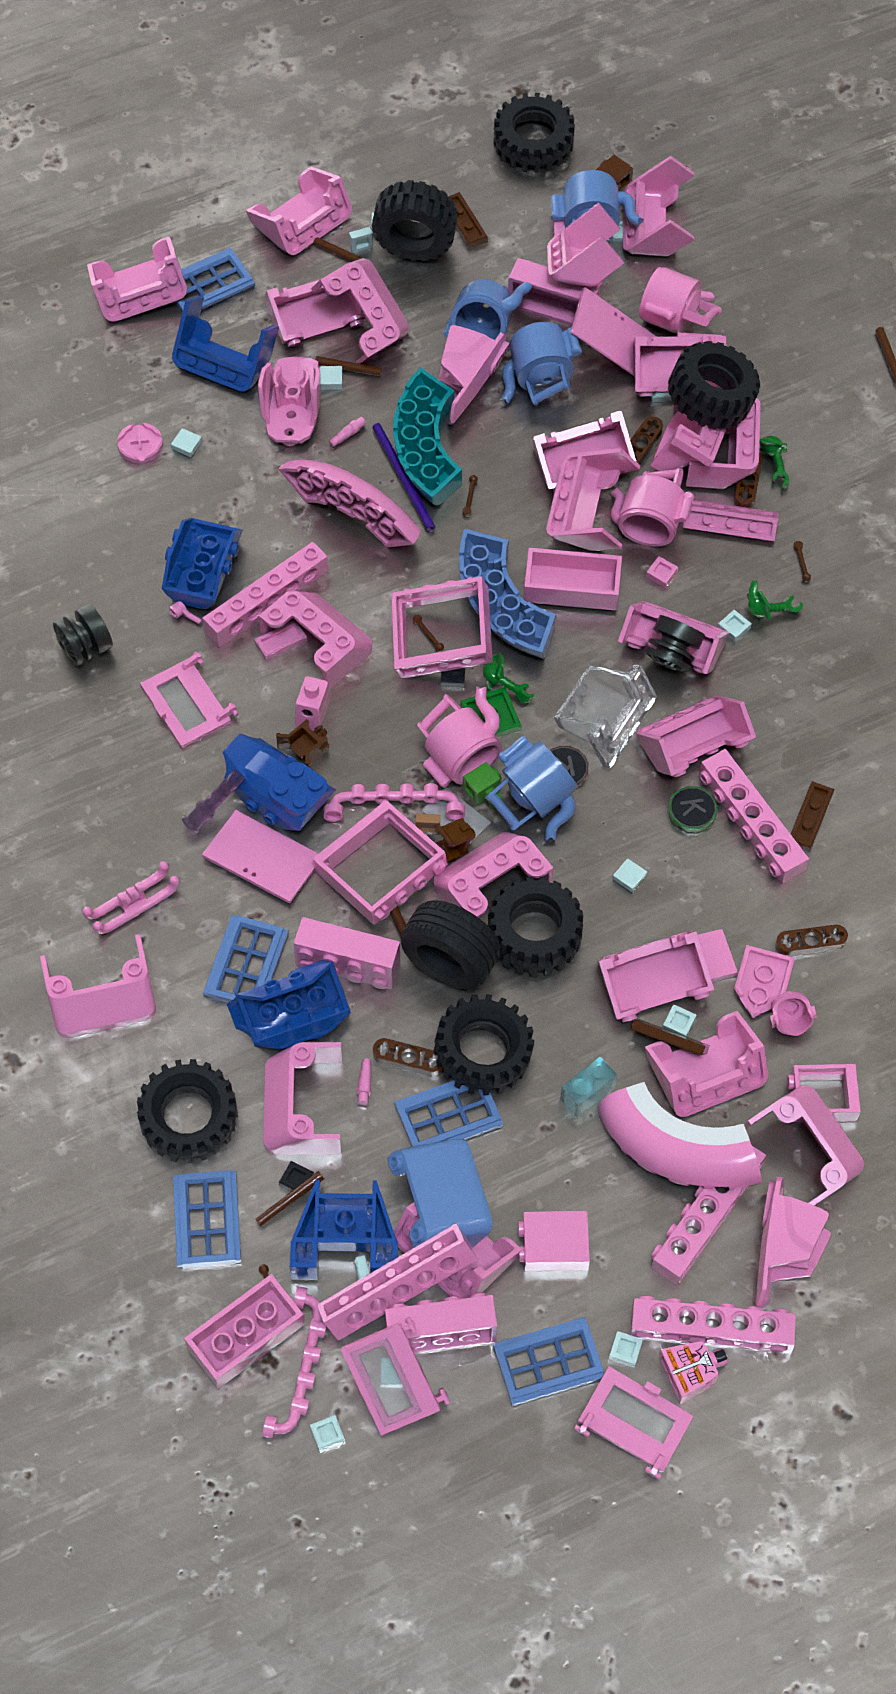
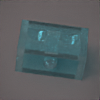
[560,1057,617,1117]

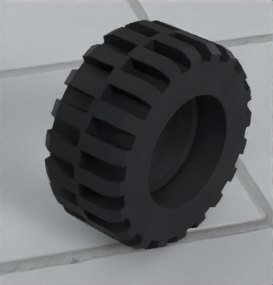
[372,180,458,261]
[668,341,760,429]
[488,877,583,976]

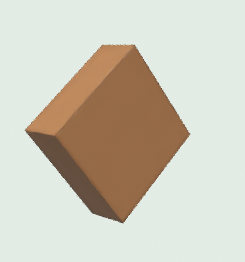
[415,814,441,835]

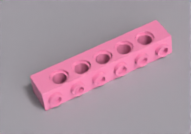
[203,542,328,648]
[699,749,809,884]
[651,1146,766,1286]
[317,1223,478,1341]
[631,1296,796,1353]

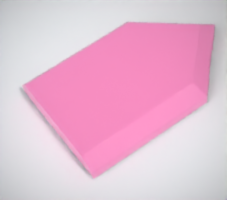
[734,945,795,1019]

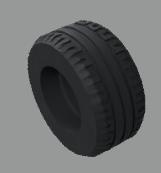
[401,900,500,989]

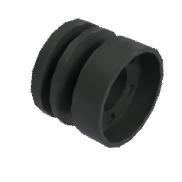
[53,603,113,666]
[643,615,705,672]

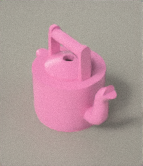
[639,267,722,334]
[611,468,695,547]
[417,686,502,788]

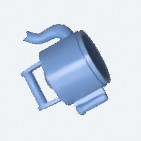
[551,170,644,242]
[443,279,532,340]
[500,322,582,405]
[485,736,578,841]

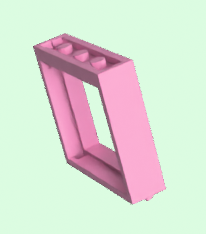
[391,576,493,679]
[312,800,447,925]

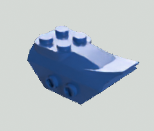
[161,518,243,609]
[223,733,336,831]
[227,960,351,1049]

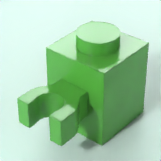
[463,762,503,811]

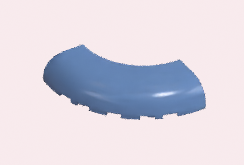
[459,528,556,658]

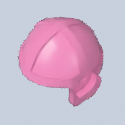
[770,991,817,1036]

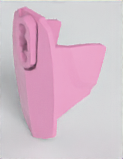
[438,325,510,425]
[258,357,321,446]
[756,1177,831,1307]

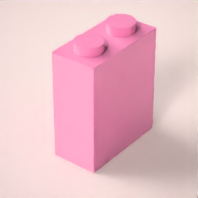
[518,1211,590,1271]

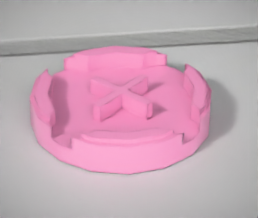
[117,423,163,464]

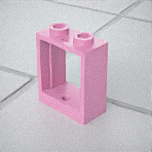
[787,1064,860,1123]

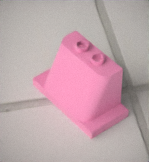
[650,411,726,471]

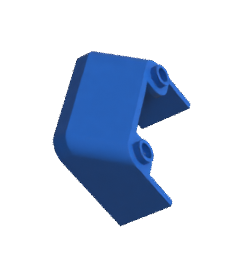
[172,295,279,391]

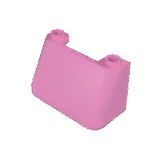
[246,166,352,255]
[87,236,187,322]
[264,274,366,347]
[634,336,726,396]
[532,411,636,494]
[597,930,714,1022]
[645,1011,768,1117]
[394,1201,522,1299]

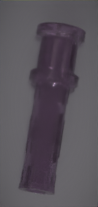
[182,769,246,833]

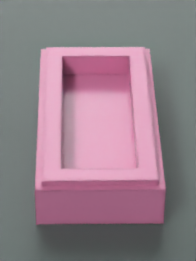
[254,620,307,661]

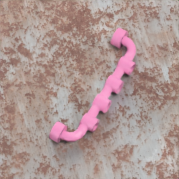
[324,783,465,822]
[262,1286,326,1439]

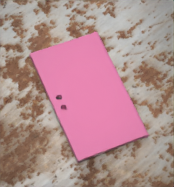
[570,287,656,376]
[202,810,319,904]

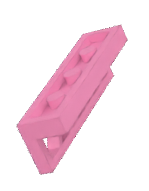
[683,500,779,541]

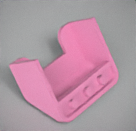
[311,258,410,364]
[259,591,372,689]
[636,696,756,777]
[434,832,553,918]

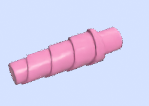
[329,417,366,447]
[356,1058,371,1105]

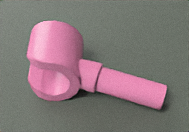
[170,601,202,625]

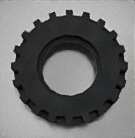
[494,92,575,173]
[433,994,535,1095]
[137,1059,238,1163]

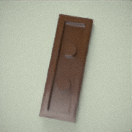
[447,192,488,249]
[791,781,835,852]
[631,1019,710,1055]

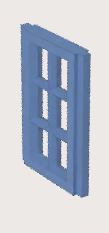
[174,248,255,313]
[203,915,289,1003]
[394,1080,503,1147]
[173,1170,241,1268]
[493,1317,604,1406]

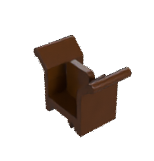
[276,719,330,768]
[435,818,476,863]

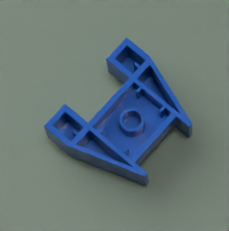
[290,1180,398,1280]

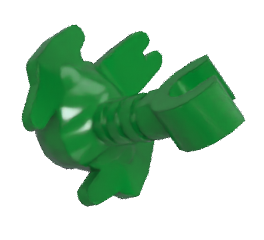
[759,435,789,489]
[747,580,803,621]
[483,652,535,703]

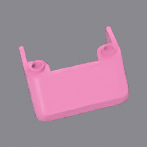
[623,156,694,256]
[547,202,624,287]
[686,398,761,489]
[547,448,640,551]
[618,601,729,674]
[40,934,156,1038]
[263,1042,343,1154]
[744,1086,864,1205]

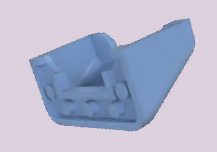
[387,1139,492,1248]

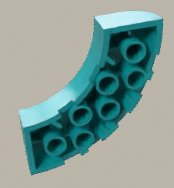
[393,367,462,505]

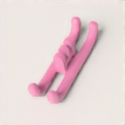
[82,861,180,934]

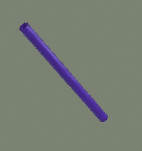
[372,423,436,532]

